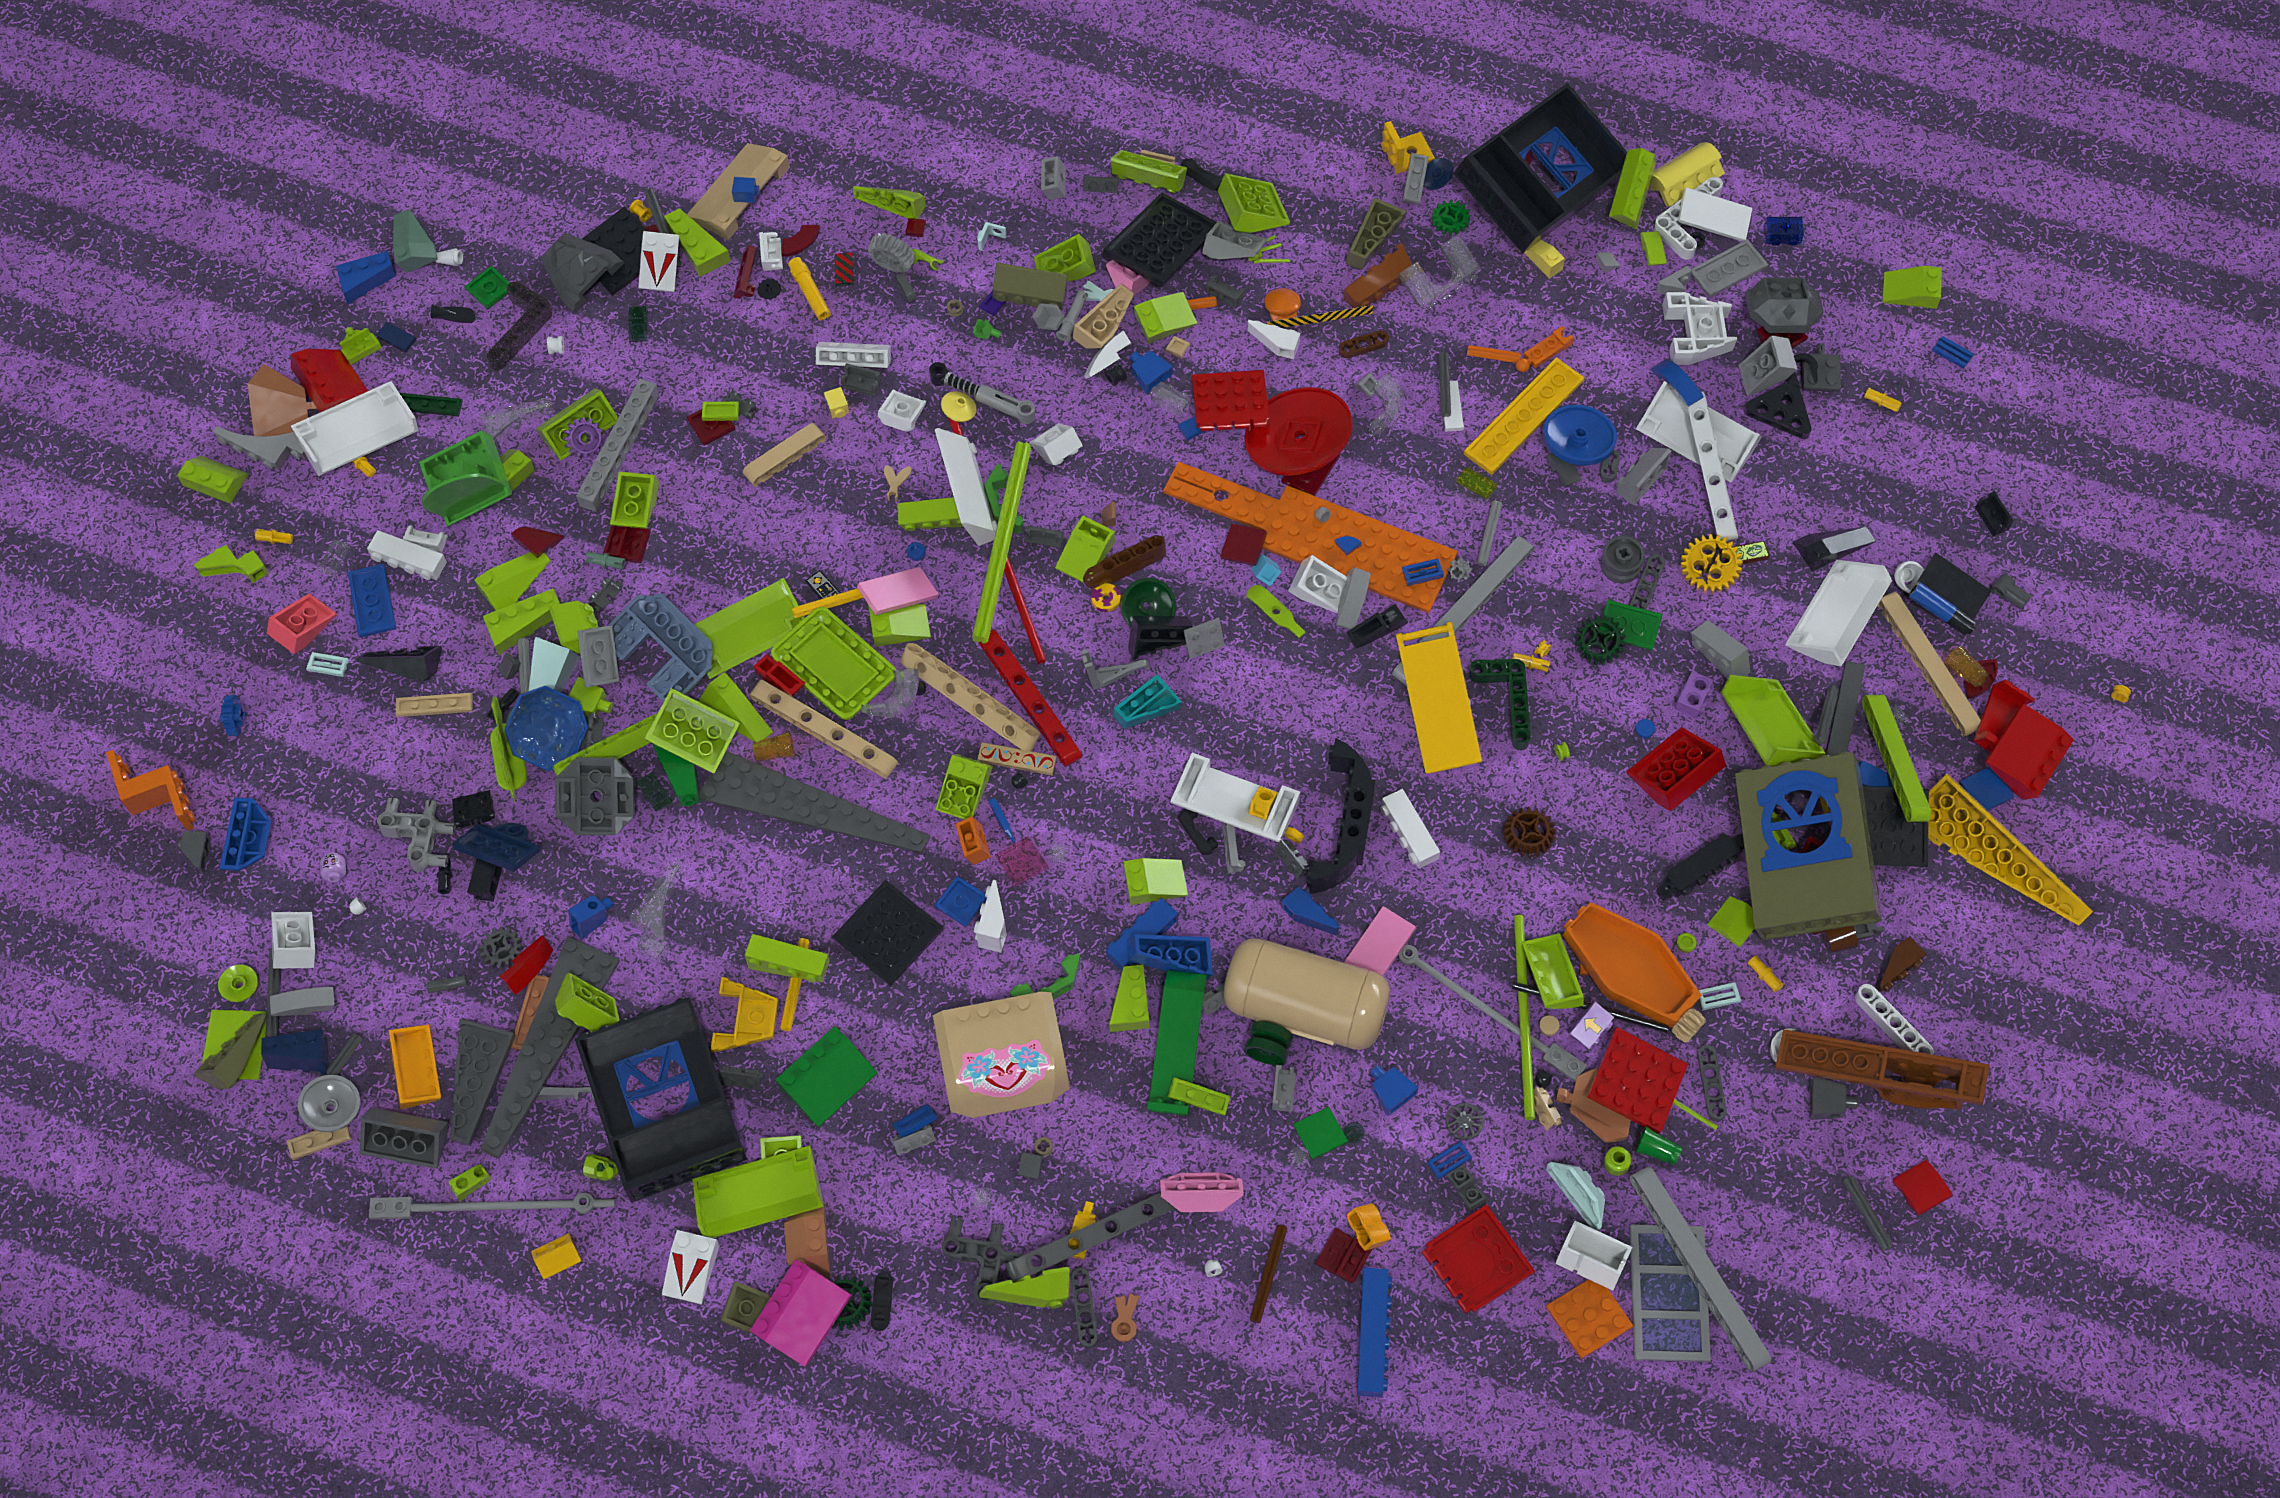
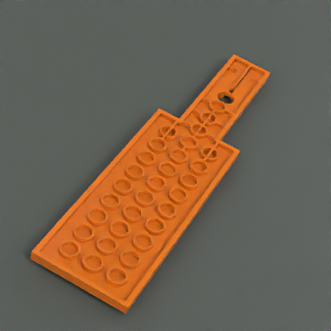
[1163,461,1458,613]

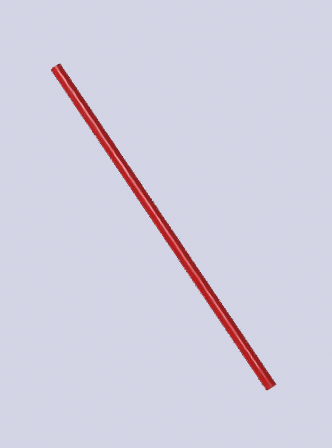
[947,417,1046,664]

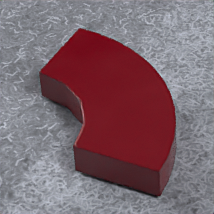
[781,225,820,257]
[1963,659,1998,699]

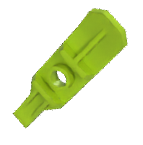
[1246,585,1306,638]

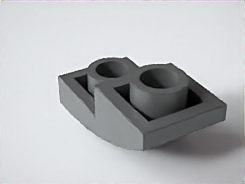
[1546,453,1581,487]
[1446,1164,1487,1212]

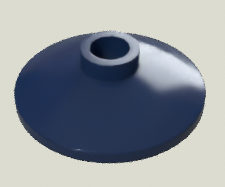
[1424,158,1453,190]

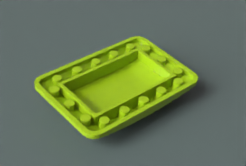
[771,607,897,720]

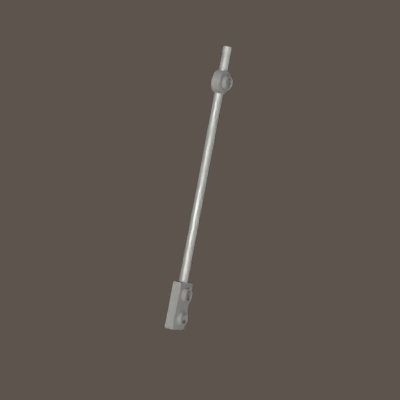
[1398,945,1587,1083]
[369,1193,616,1220]

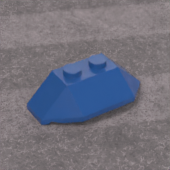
[220,797,272,871]

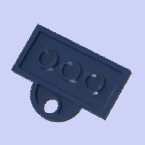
[453,823,539,872]

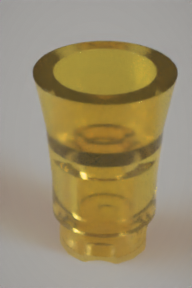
[1945,646,1988,687]
[752,731,795,761]

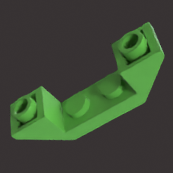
[984,464,1024,534]
[1010,953,1081,1000]

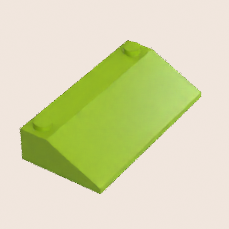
[694,578,805,679]
[1721,675,1826,767]
[692,1146,824,1238]

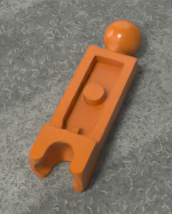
[1516,326,1574,373]

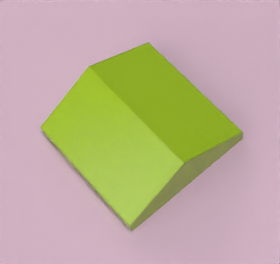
[1707,896,1755,948]
[760,1135,803,1159]

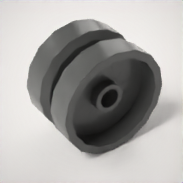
[1600,536,1645,584]

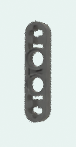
[1630,554,1665,610]
[1697,1045,1727,1122]
[1071,1268,1098,1349]

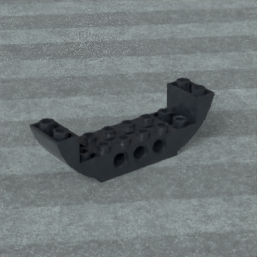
[1307,738,1375,894]

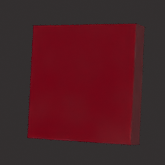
[686,401,736,446]
[1220,524,1267,566]

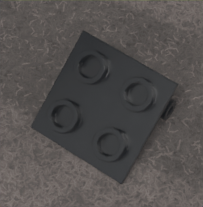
[452,790,495,829]

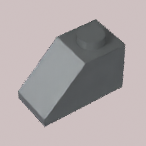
[178,831,211,874]

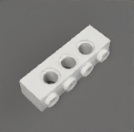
[816,342,891,368]

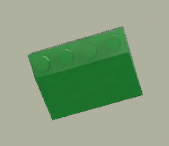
[776,1026,878,1128]

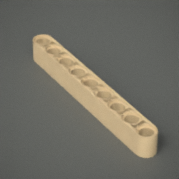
[1877,592,1981,737]

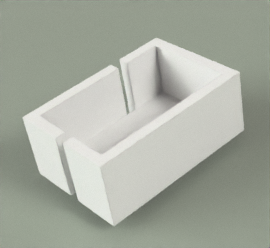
[1555,1221,1632,1290]

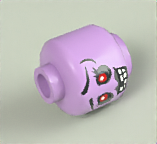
[320,852,346,882]

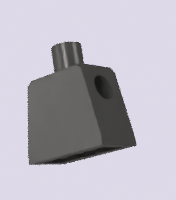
[1810,1077,1858,1120]

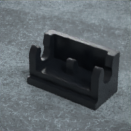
[1974,491,2014,536]
[467,858,502,902]

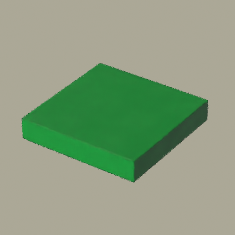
[464,265,515,310]
[1293,1107,1348,1160]

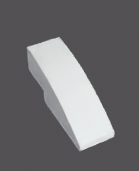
[1084,331,1131,379]

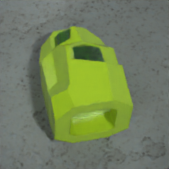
[583,1154,619,1181]

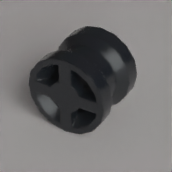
[1105,364,1127,386]

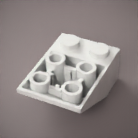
[974,880,1007,953]

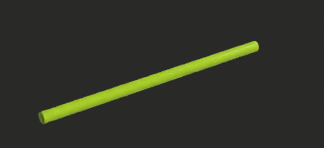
[1514,915,1535,1121]

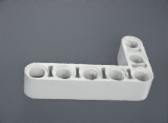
[1654,177,1723,260]

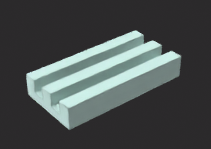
[306,652,349,677]
[1699,982,1741,1011]

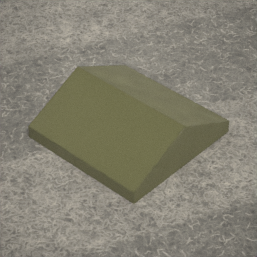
[720,1281,771,1334]

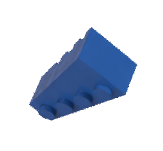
[1127,934,1213,981]

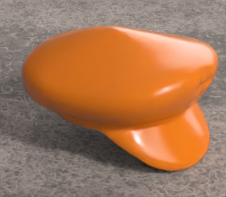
[1264,288,1301,321]

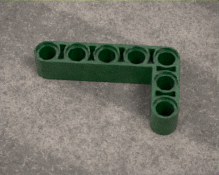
[1469,659,1531,751]

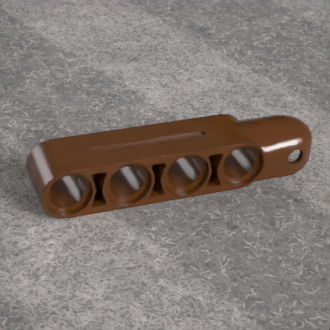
[1083,535,1166,589]

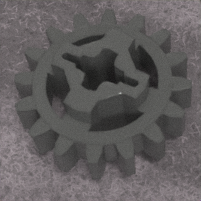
[479,927,523,970]

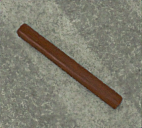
[1250,1225,1287,1324]

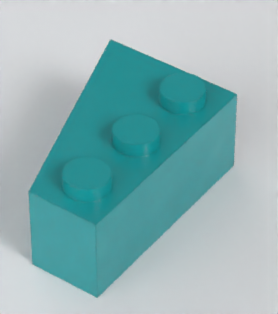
[1112,674,1182,729]

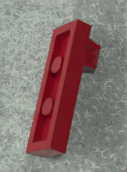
[733,245,756,299]

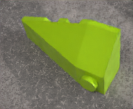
[474,552,550,611]
[698,672,773,744]
[979,1267,1070,1309]

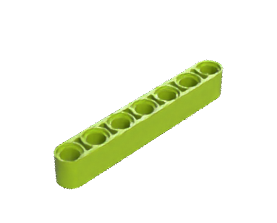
[553,712,658,776]

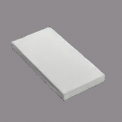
[1678,188,1752,242]

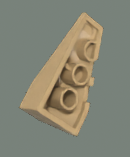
[1073,283,1134,349]

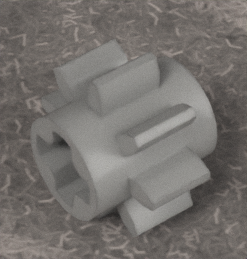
[1448,557,1473,582]

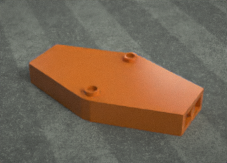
[1562,902,1702,1029]

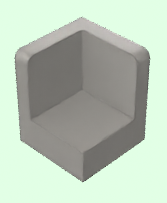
[1032,303,1065,330]

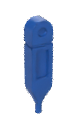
[988,797,1016,843]

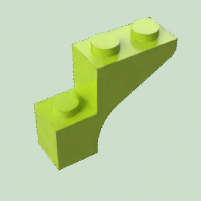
[194,545,269,583]

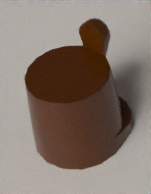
[1812,926,1858,953]

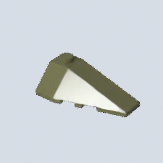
[193,1014,266,1090]

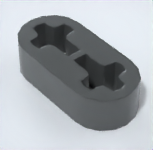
[894,272,917,304]
[1600,450,1620,483]

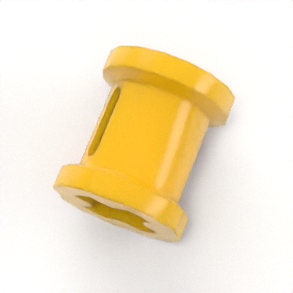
[629,199,652,222]

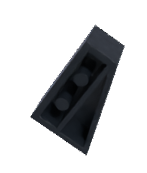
[1128,616,1193,660]

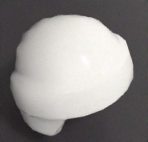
[1894,561,1924,593]

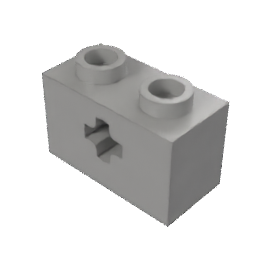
[1041,156,1066,200]

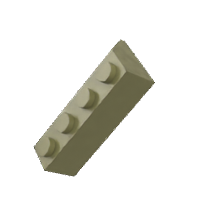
[992,262,1067,310]

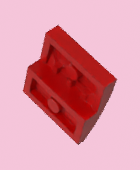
[1893,1159,1952,1216]

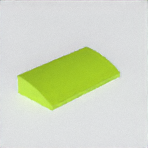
[1522,933,1584,1009]

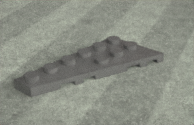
[450,1019,516,1146]

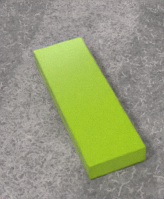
[1168,1078,1231,1116]

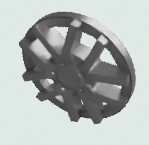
[1445,1102,1484,1140]

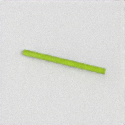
[1673,1099,1718,1130]

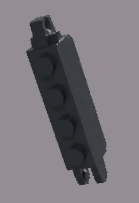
[1656,833,1745,901]

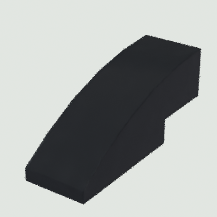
[1346,604,1408,648]

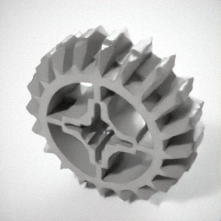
[868,233,915,274]

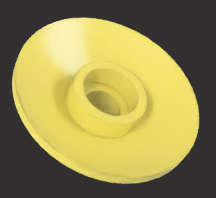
[941,391,977,422]

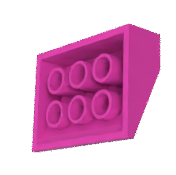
[750,1259,852,1367]

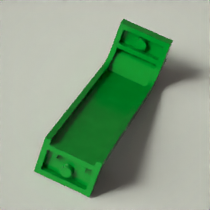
[1147,970,1207,1116]

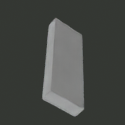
[1402,153,1429,205]

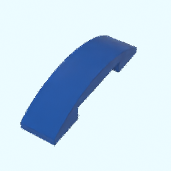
[1651,359,1704,407]

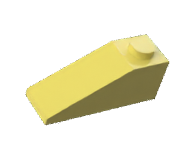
[1525,240,1565,278]

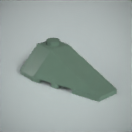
[393,209,438,273]

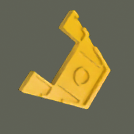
[711,977,779,1053]

